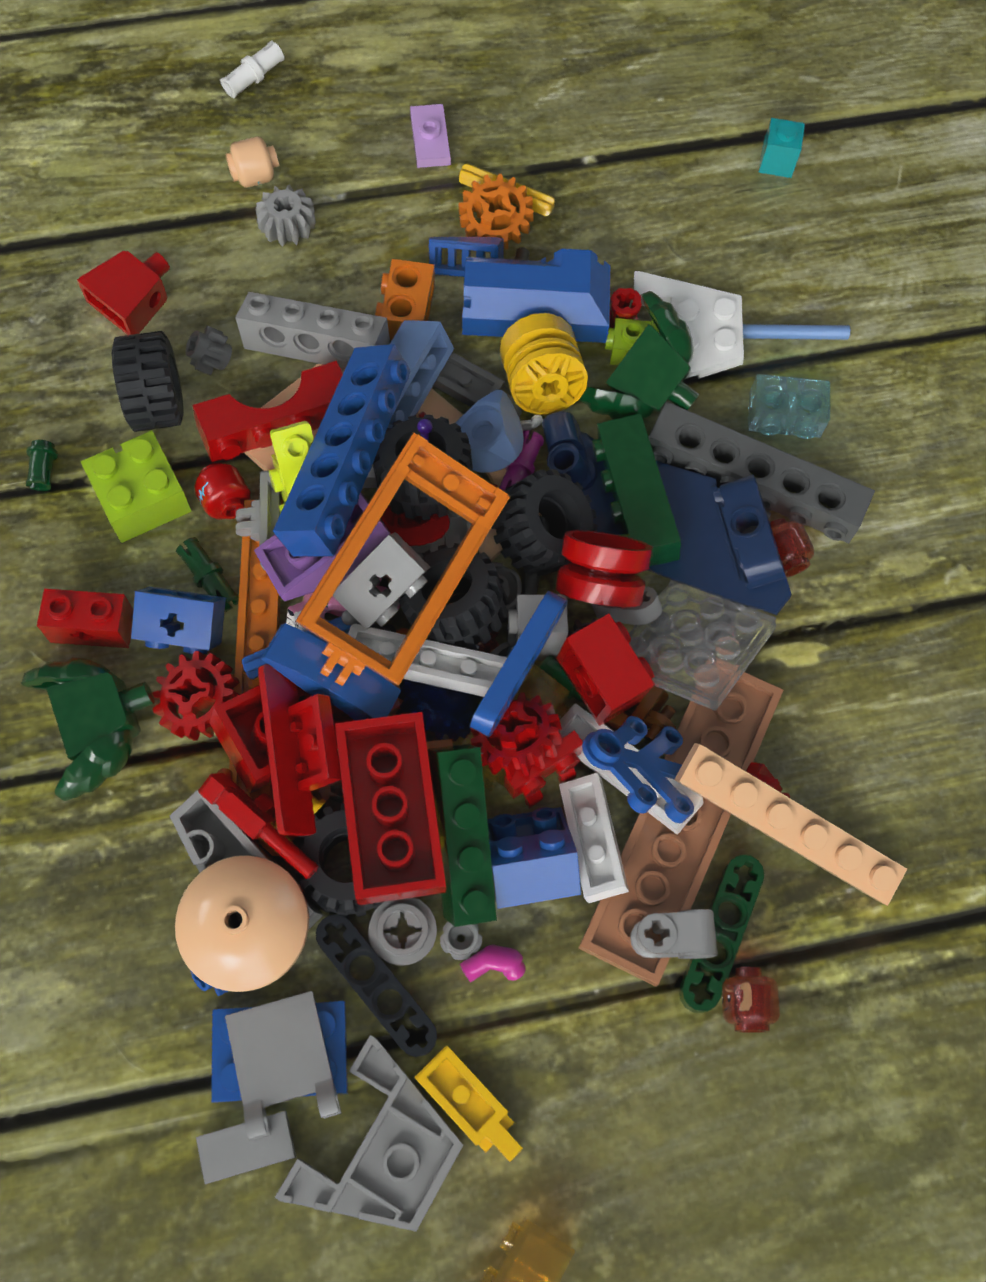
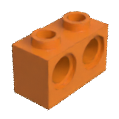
[375,259,435,341]

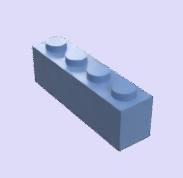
[387,320,454,428]

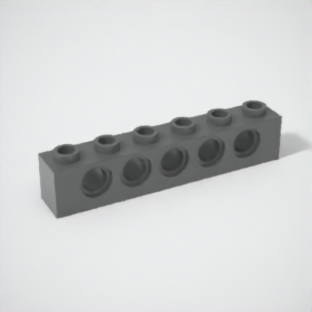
[649,402,875,544]

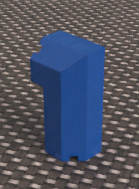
[462,249,610,343]

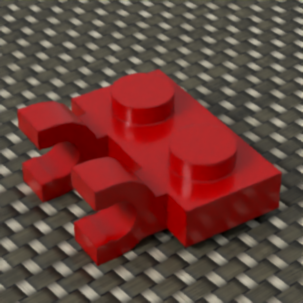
[504,730,583,809]

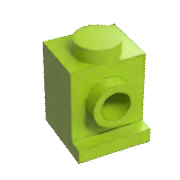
[605,318,659,365]

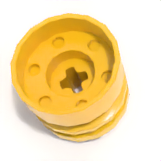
[500,313,588,415]

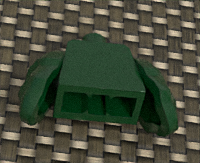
[579,290,700,420]
[21,657,155,801]

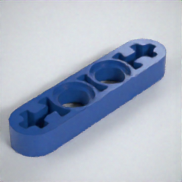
[470,591,568,737]

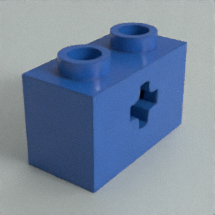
[131,586,226,654]

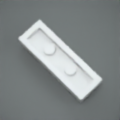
[559,772,629,903]

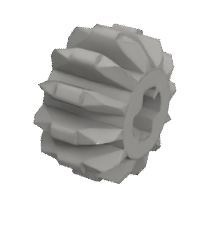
[256,184,316,247]

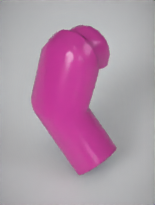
[459,945,526,983]

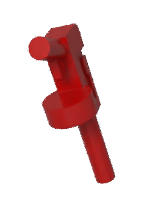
[198,768,319,879]

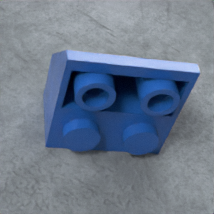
[487,807,581,909]

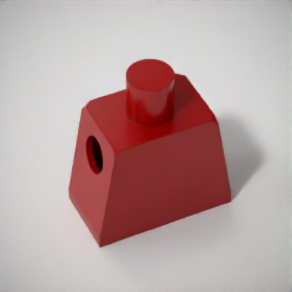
[77,251,170,335]

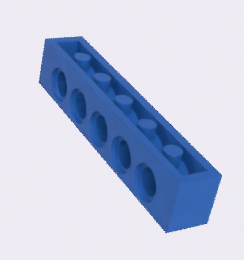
[273,344,410,557]

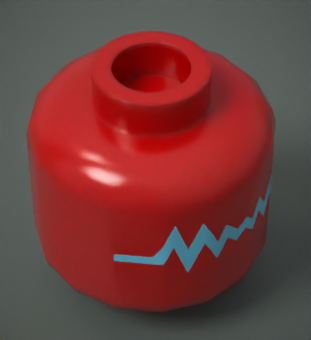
[194,463,251,520]

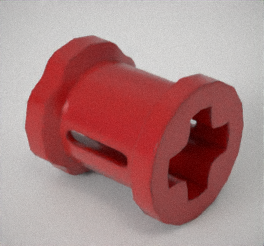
[609,288,642,328]

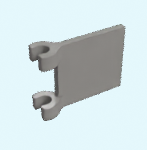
[225,991,342,1140]

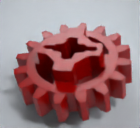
[152,651,240,741]
[470,692,563,778]

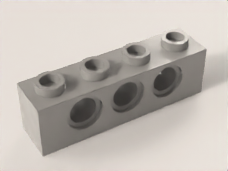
[235,292,390,369]

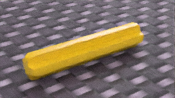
[459,163,555,217]

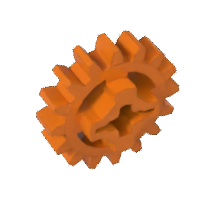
[459,174,534,250]

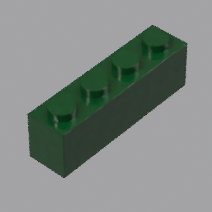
[592,413,681,567]
[427,744,497,927]

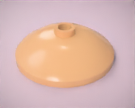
[175,856,309,992]

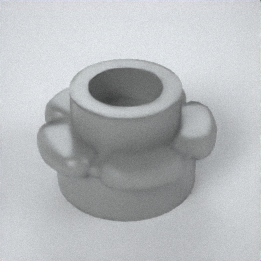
[440,922,482,960]

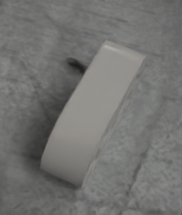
[591,587,662,625]

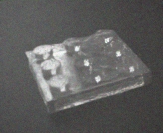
[629,580,776,711]

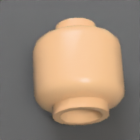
[225,137,279,187]

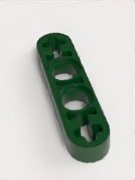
[679,854,765,1014]

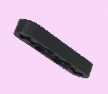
[316,914,437,1058]

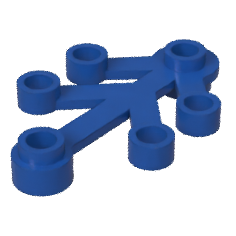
[582,716,694,823]

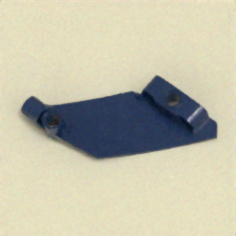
[542,411,792,615]

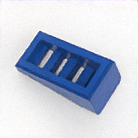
[429,237,504,277]

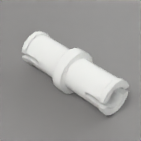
[220,41,284,98]

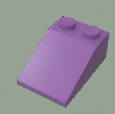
[254,493,391,601]

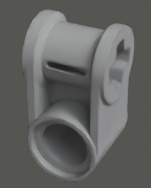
[630,909,718,959]

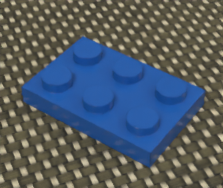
[211,1001,348,1103]

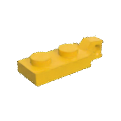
[414,1045,523,1162]

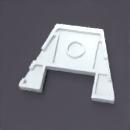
[634,271,744,379]

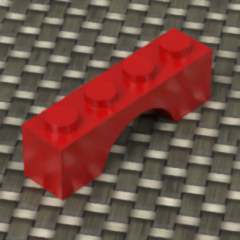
[192,361,343,462]

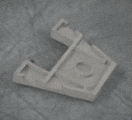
[275,1035,463,1232]

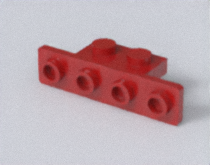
[258,664,342,836]

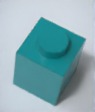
[758,118,805,178]

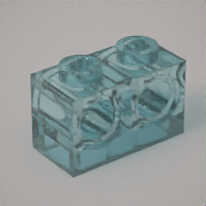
[748,374,830,439]

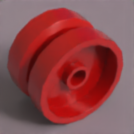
[555,530,652,608]

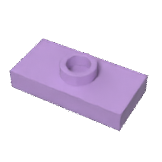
[410,104,451,168]

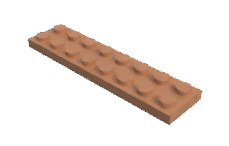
[578,657,784,987]

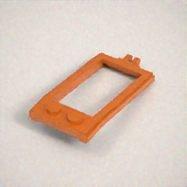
[295,433,510,686]

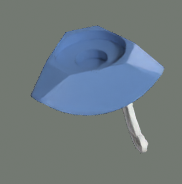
[455,389,543,472]

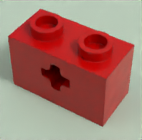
[37,588,134,648]

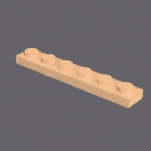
[674,743,907,906]

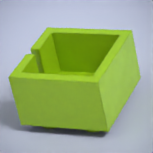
[80,430,192,543]

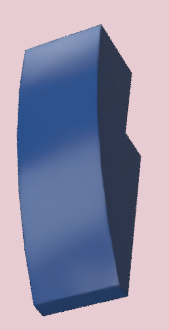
[261,623,401,721]

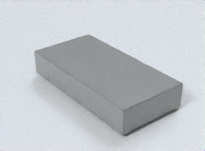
[196,1111,296,1184]

